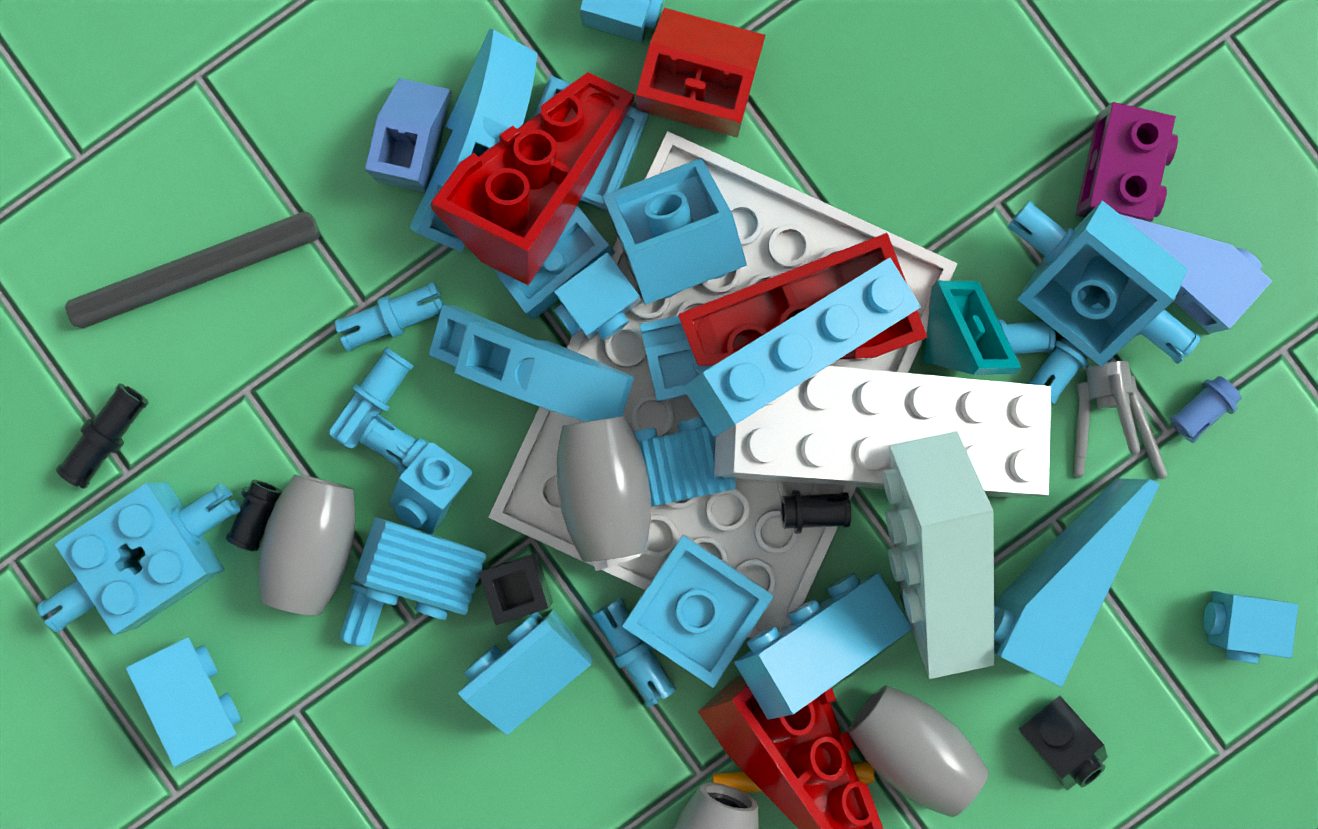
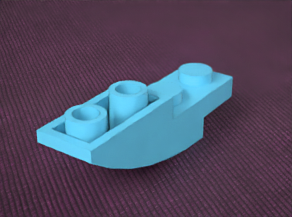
[409,28,538,252]
[429,305,634,422]

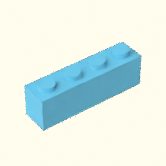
[683,258,921,437]

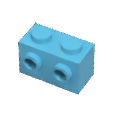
[126,637,242,769]

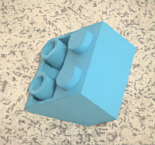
[458,610,594,735]

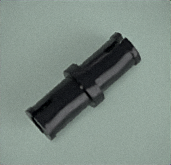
[56,383,149,489]

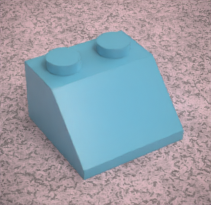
[602,158,747,305]

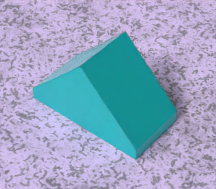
[924,280,1021,375]

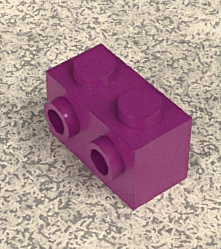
[1075,102,1178,222]

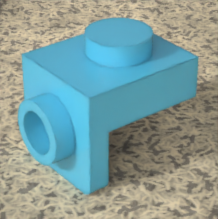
[389,443,472,534]

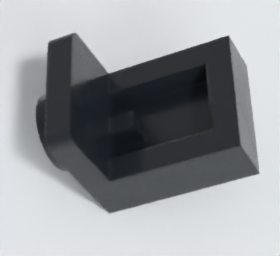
[1019,696,1108,790]

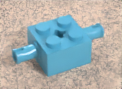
[1006,200,1201,367]
[37,482,240,635]

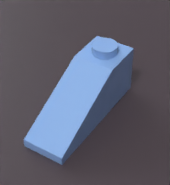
[1120,214,1272,334]

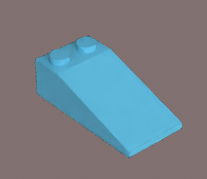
[994,478,1160,687]

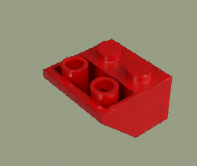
[636,8,766,138]

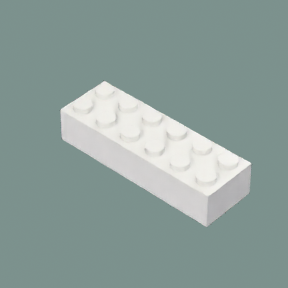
[714,366,1051,498]

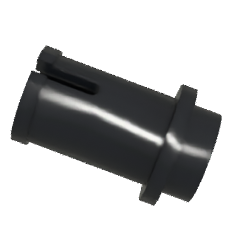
[225,480,282,551]
[781,490,851,534]

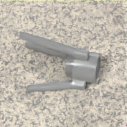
[1073,361,1167,479]

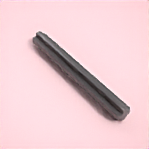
[65,212,320,328]

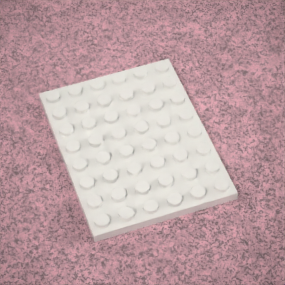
[488,131,958,639]

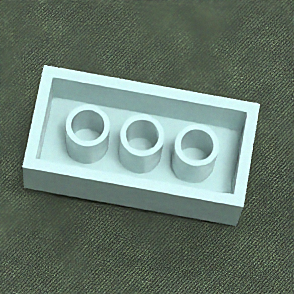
[882,431,994,679]

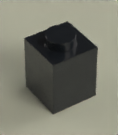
[479,552,553,625]

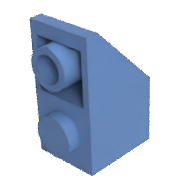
[365,78,452,193]

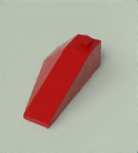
[431,72,635,286]
[678,233,928,366]
[698,675,883,829]

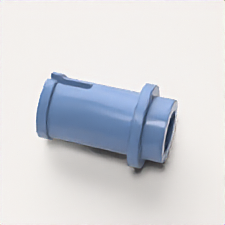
[1169,376,1242,443]

